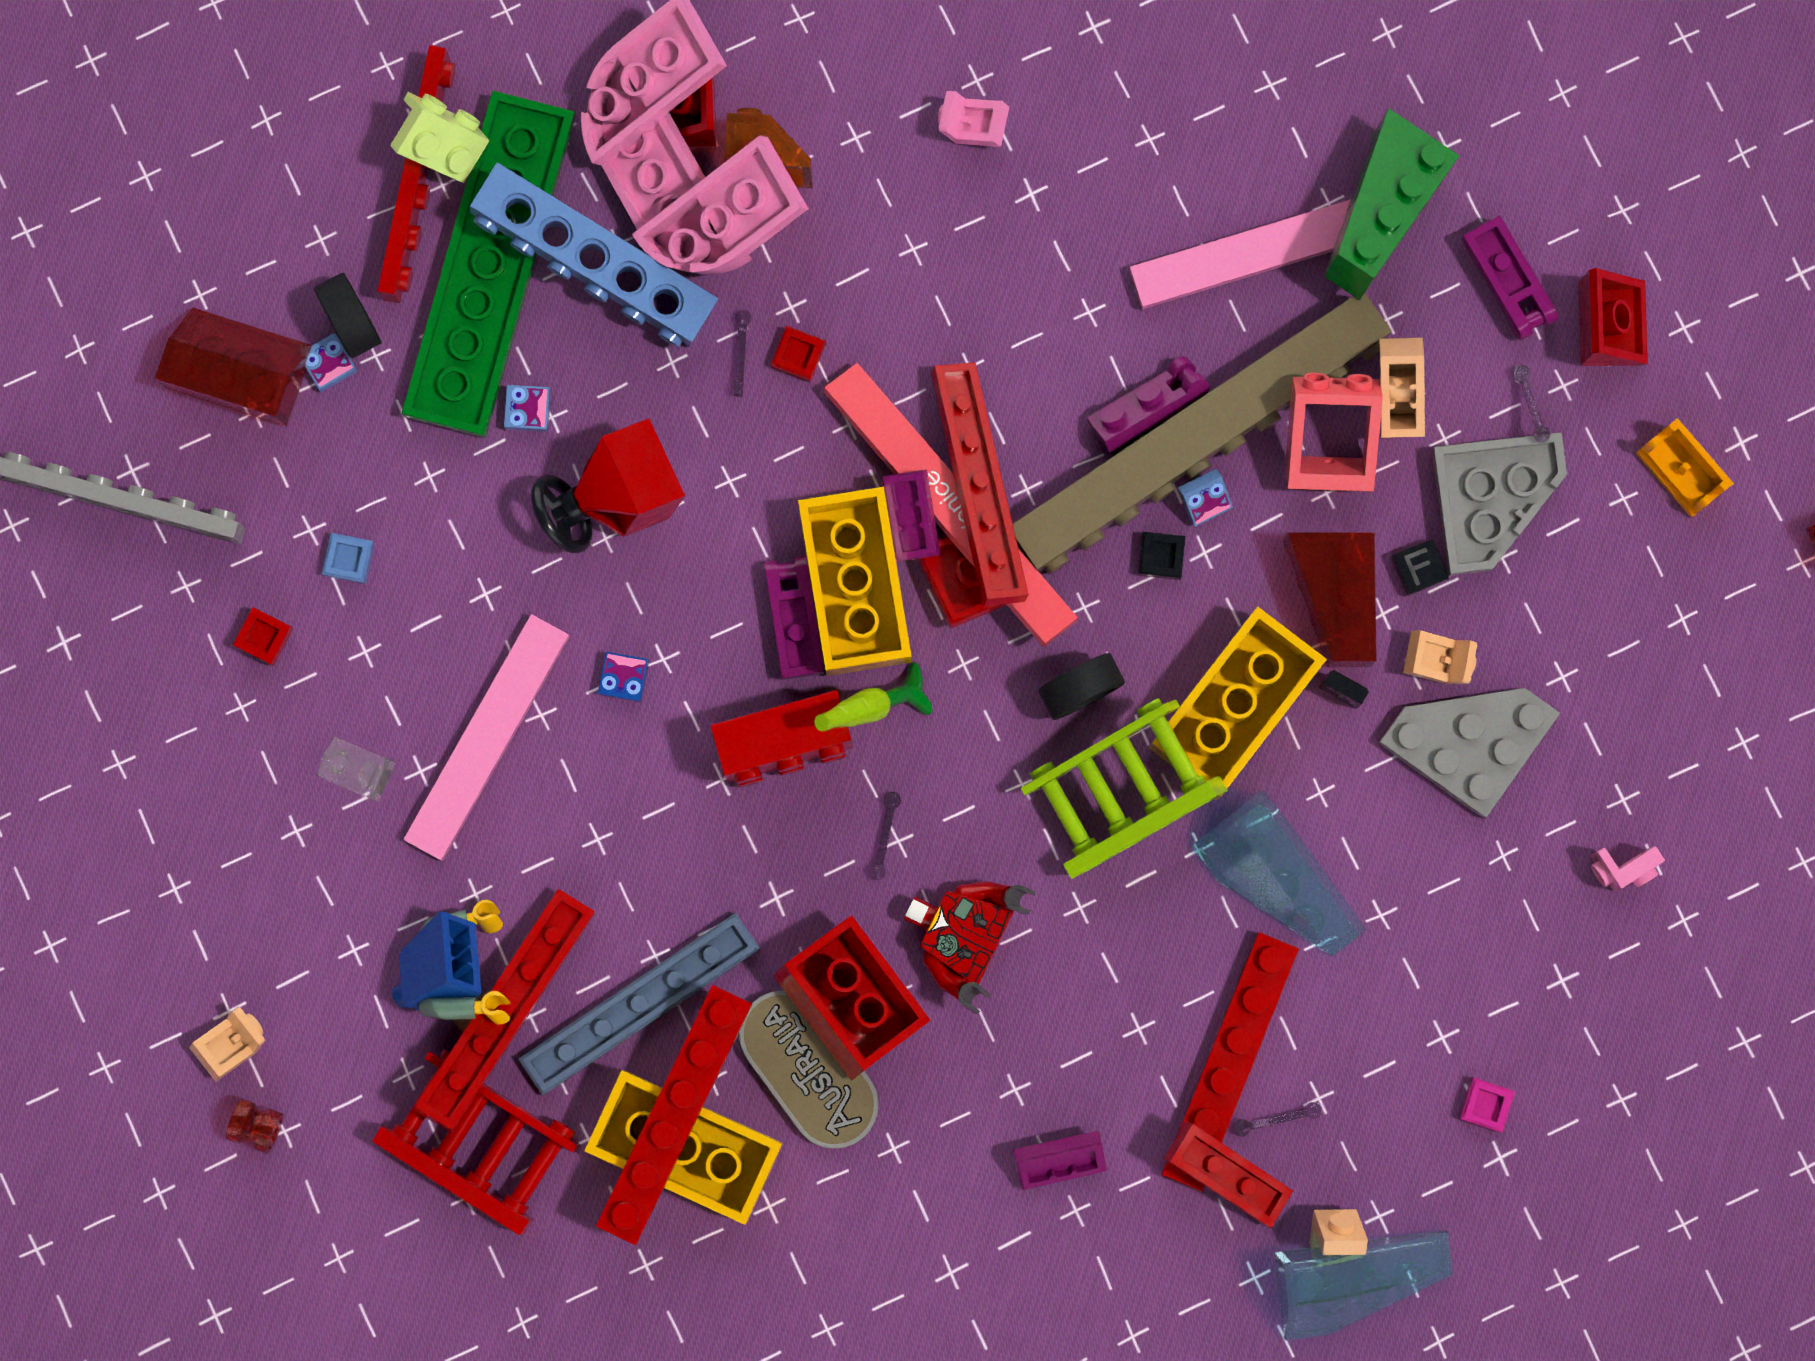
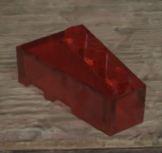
[1283,532,1376,667]

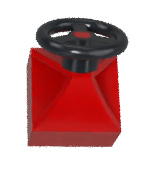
[531,418,685,553]

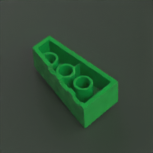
[1324,108,1460,300]

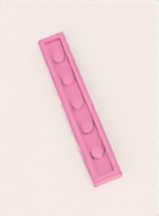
[1129,199,1351,310]
[403,614,570,861]

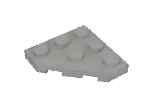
[1432,433,1567,576]
[1378,688,1560,819]

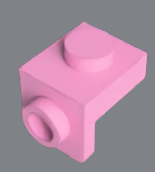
[938,91,1009,147]
[1590,846,1665,891]

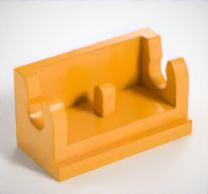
[1636,418,1734,518]

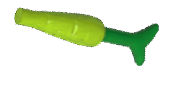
[814,662,933,731]

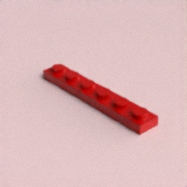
[378,45,455,303]
[931,362,1029,606]
[414,889,595,1133]
[1160,932,1299,1191]
[596,985,753,1246]

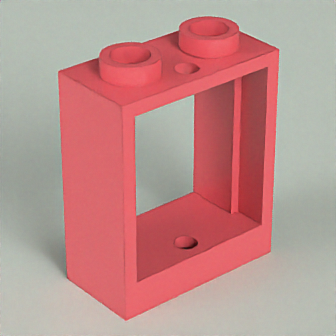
[1285,373,1383,492]

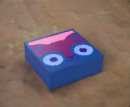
[598,651,649,703]

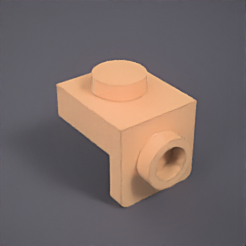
[1403,630,1477,684]
[189,1007,265,1082]
[1309,1209,1368,1255]

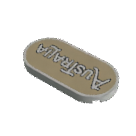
[739,990,878,1149]

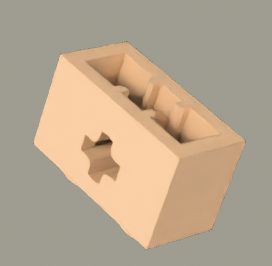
[1379,337,1425,438]

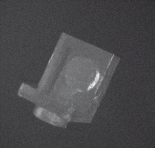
[317,737,396,802]

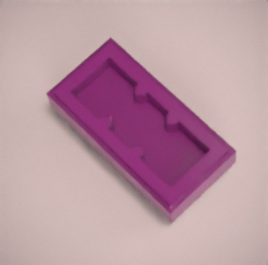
[882,469,941,562]
[1013,1130,1107,1190]

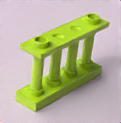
[1020,698,1228,879]

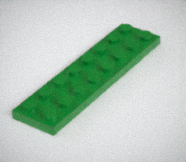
[401,90,576,438]

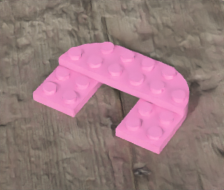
[581,0,809,274]

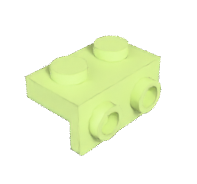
[390,92,490,183]

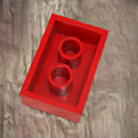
[710,690,853,787]
[773,915,931,1081]

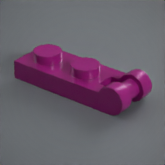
[1461,215,1558,340]
[1086,356,1210,453]
[764,555,825,680]

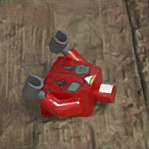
[904,881,1035,1014]

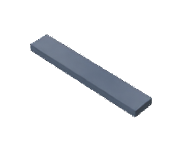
[519,913,760,1095]

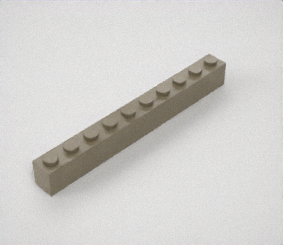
[1013,293,1392,575]

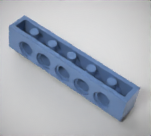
[470,162,719,348]

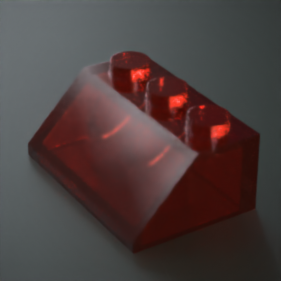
[155,308,312,426]

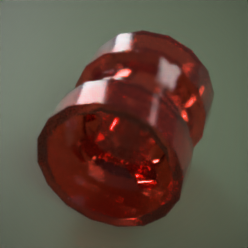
[226,1098,284,1154]

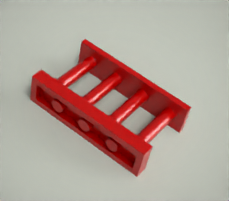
[372,1049,581,1236]

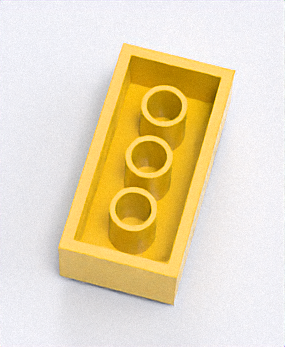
[798,487,912,676]
[1149,606,1327,800]
[585,1070,783,1225]

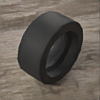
[314,273,382,358]
[1038,653,1125,720]

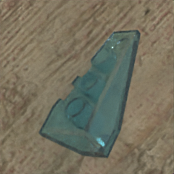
[1191,790,1366,956]
[1274,1230,1453,1341]

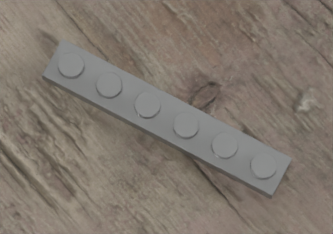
[0,451,246,544]

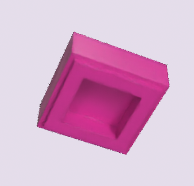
[1458,1077,1515,1133]

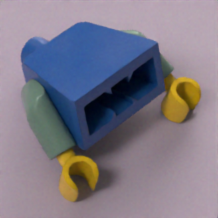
[392,899,510,1024]

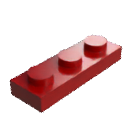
[1164,1121,1293,1228]

